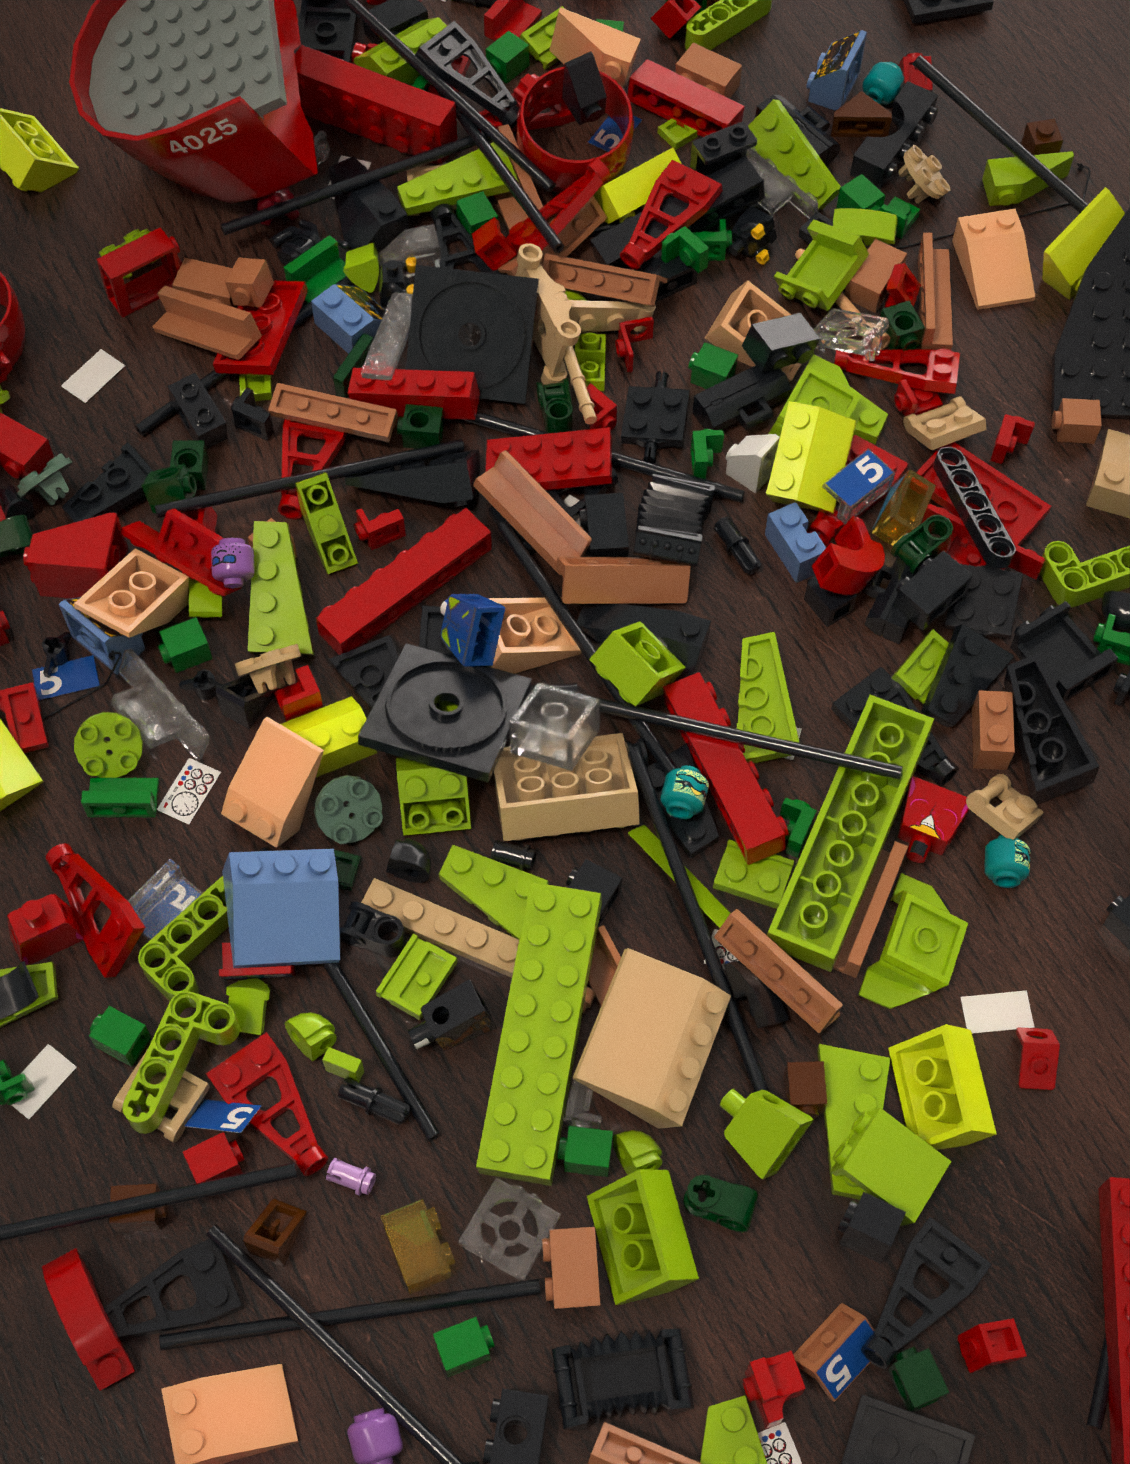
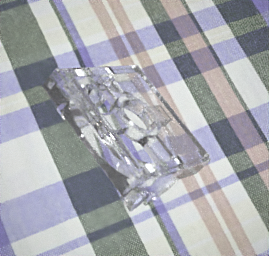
[813,308,889,361]
[458,1177,561,1281]

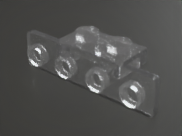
[746,147,818,219]
[361,293,413,381]
[111,648,209,760]

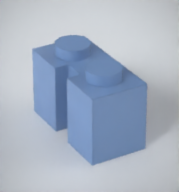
[765,502,826,583]

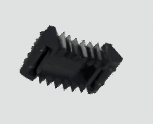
[633,474,715,566]
[552,1329,695,1431]

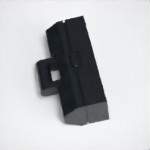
[755,95,841,167]
[692,366,792,430]
[863,557,913,644]

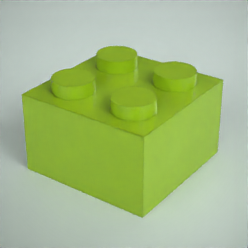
[589,621,686,707]

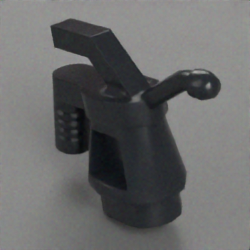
[270,219,349,266]

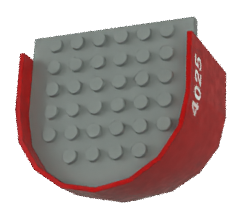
[69,0,318,204]

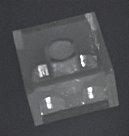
[509,682,600,771]

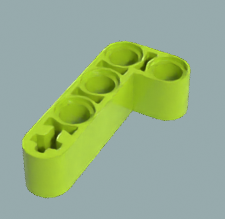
[685,0,772,50]
[1040,541,1130,608]
[138,876,229,1001]
[122,991,240,1134]

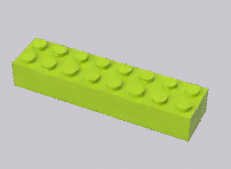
[767,694,934,972]
[476,882,602,1186]

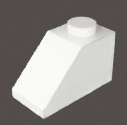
[726,434,780,493]

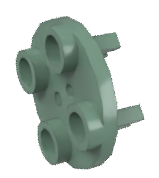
[17,453,73,506]
[314,775,383,844]

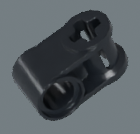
[339,902,407,958]

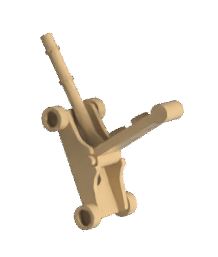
[516,243,656,424]

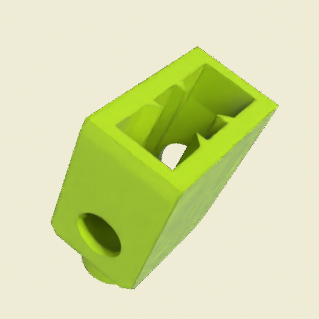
[720,1089,814,1180]

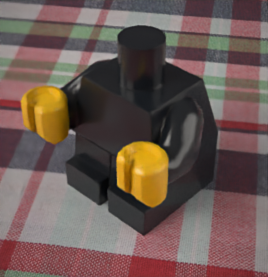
[728,206,777,265]
[379,257,416,308]

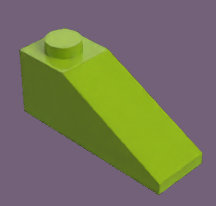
[982,151,1074,206]

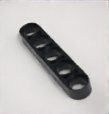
[933,447,1016,569]

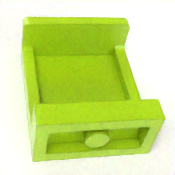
[773,219,869,311]
[830,1108,951,1226]

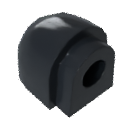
[1102,591,1130,632]
[386,838,431,883]

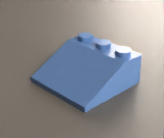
[222,849,340,968]

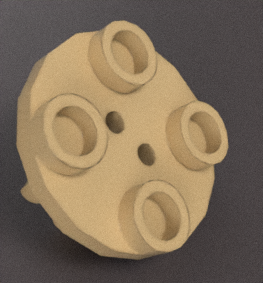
[898,145,950,203]
[235,644,302,694]

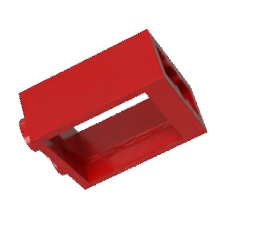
[96,227,182,318]

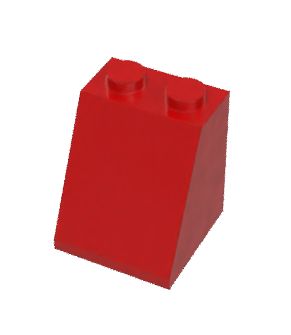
[23,513,128,599]

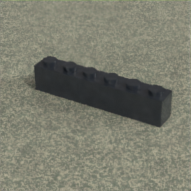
[590,156,765,269]

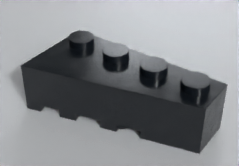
[1004,654,1099,805]

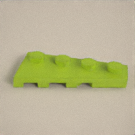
[747,99,841,210]
[397,142,518,216]
[248,521,315,655]
[737,632,799,763]
[817,1044,890,1200]

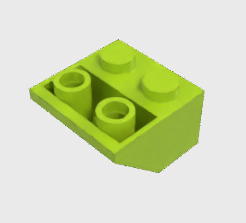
[396,758,471,836]

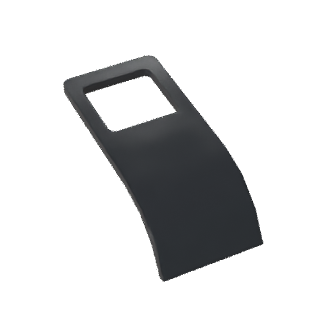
[0,961,39,1020]

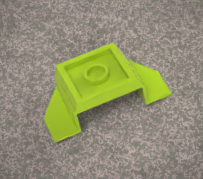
[769,354,862,437]
[858,873,968,1009]

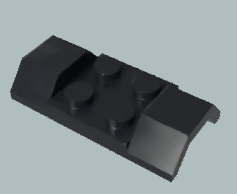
[294,0,359,63]

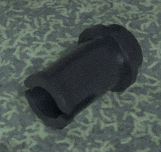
[491,840,537,871]

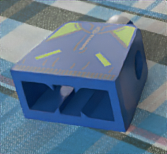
[440,594,506,667]

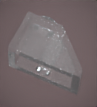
[378,224,441,277]

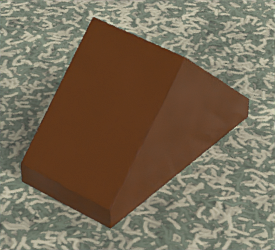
[831,91,892,137]
[243,1198,307,1267]

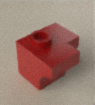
[742,1351,806,1429]

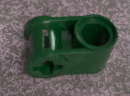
[536,378,573,433]
[0,515,33,558]
[891,515,953,576]
[683,1175,758,1232]

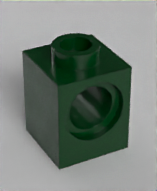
[878,300,925,351]
[397,404,444,449]
[170,440,209,490]
[141,464,197,513]
[888,1347,950,1413]

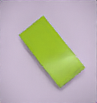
[833,208,898,246]
[575,333,606,391]
[189,578,222,618]

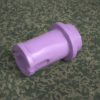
[326,1158,376,1196]

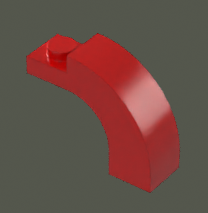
[812,516,885,595]
[42,1248,135,1391]

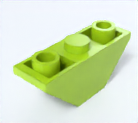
[295,472,358,574]

